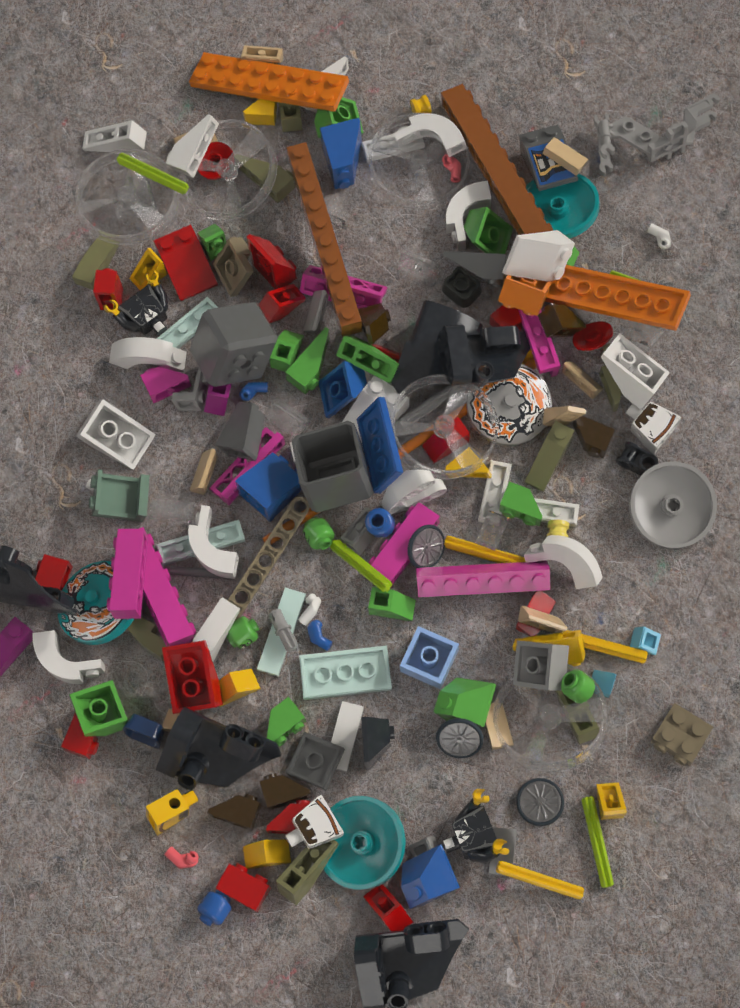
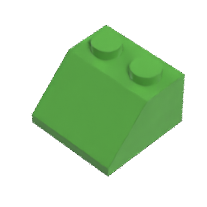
[69,680,128,736]

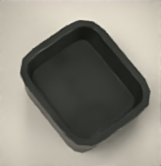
[442,267,482,308]

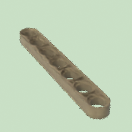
[228,497,310,620]

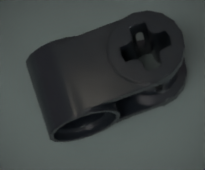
[615,442,659,476]

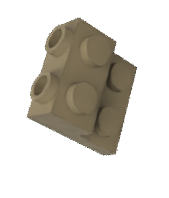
[213,237,253,297]
[651,703,713,766]

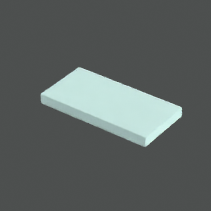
[299,646,392,700]

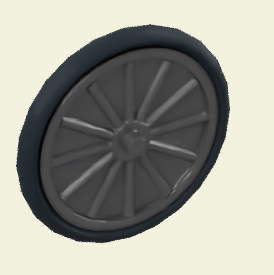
[407,524,445,568]
[436,718,484,758]
[516,778,564,826]

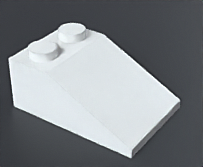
[502,230,575,281]
[601,333,670,409]
[342,376,409,442]
[76,399,156,470]

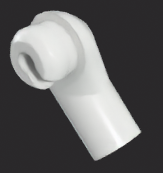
[647,223,671,250]

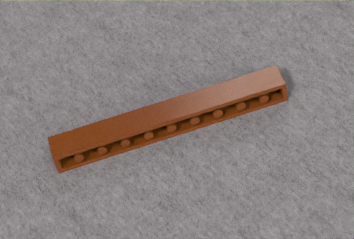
[441,83,553,235]
[287,142,362,337]

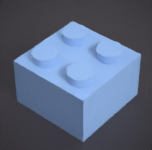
[400,626,459,690]

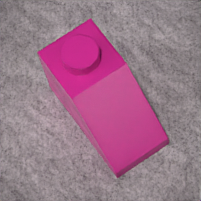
[140,366,191,404]

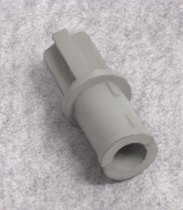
[268,609,297,652]

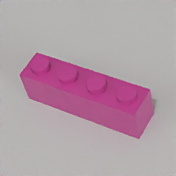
[368,502,440,588]
[107,529,148,619]

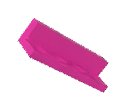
[300,265,387,309]
[518,309,561,377]
[209,427,285,506]

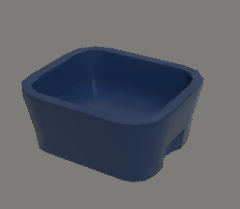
[123,714,164,749]

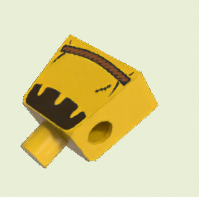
[146,789,198,836]

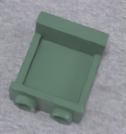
[89,469,150,522]

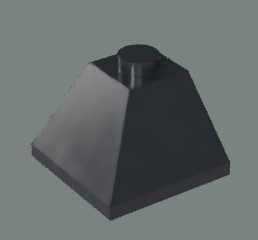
[361,716,395,770]

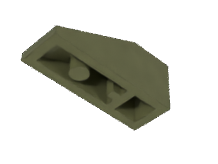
[234,154,295,203]
[525,421,575,492]
[276,840,339,906]

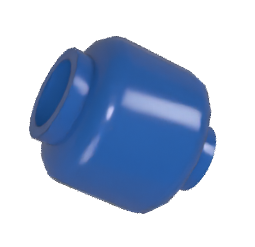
[365,508,395,538]
[197,890,232,926]

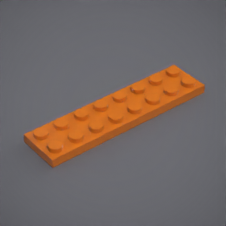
[189,52,349,112]
[544,265,691,331]

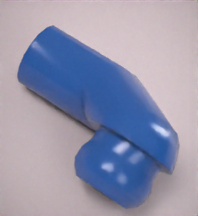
[239,382,268,401]
[307,620,333,651]

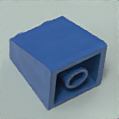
[320,118,362,189]
[235,452,302,522]

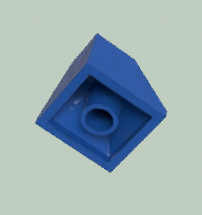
[319,361,367,418]
[401,844,460,909]

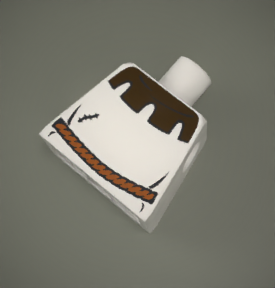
[626,402,681,454]
[285,795,344,849]

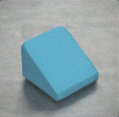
[630,626,661,655]
[592,670,617,698]

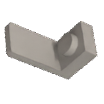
[171,367,209,411]

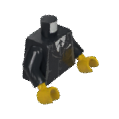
[104,270,168,336]
[443,789,509,864]

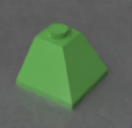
[314,97,364,138]
[464,207,513,254]
[434,677,496,727]

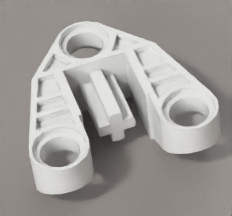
[382,470,447,514]

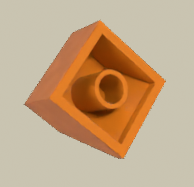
[498,275,552,316]

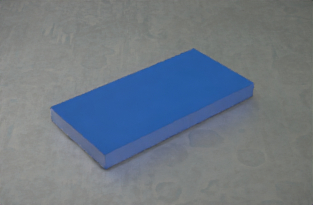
[356,397,403,494]

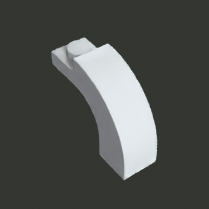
[393,113,468,157]
[446,181,491,251]
[109,337,187,373]
[188,505,239,579]
[524,535,602,589]
[32,630,105,684]

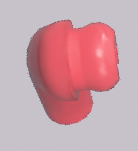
[442,154,462,183]
[164,847,199,869]

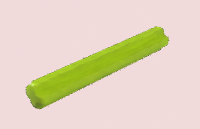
[117,152,189,195]
[330,540,392,592]
[582,796,614,888]

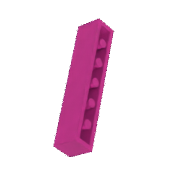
[139,527,196,647]
[416,561,550,597]

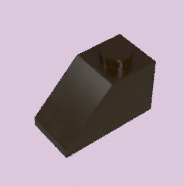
[358,303,391,345]
[538,303,586,338]
[573,416,615,459]
[259,773,312,811]
[207,793,262,831]

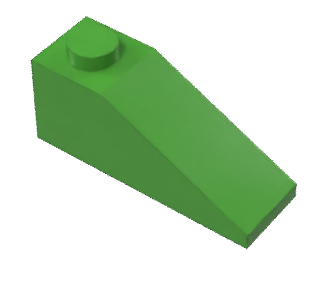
[285,327,330,395]
[336,335,399,383]

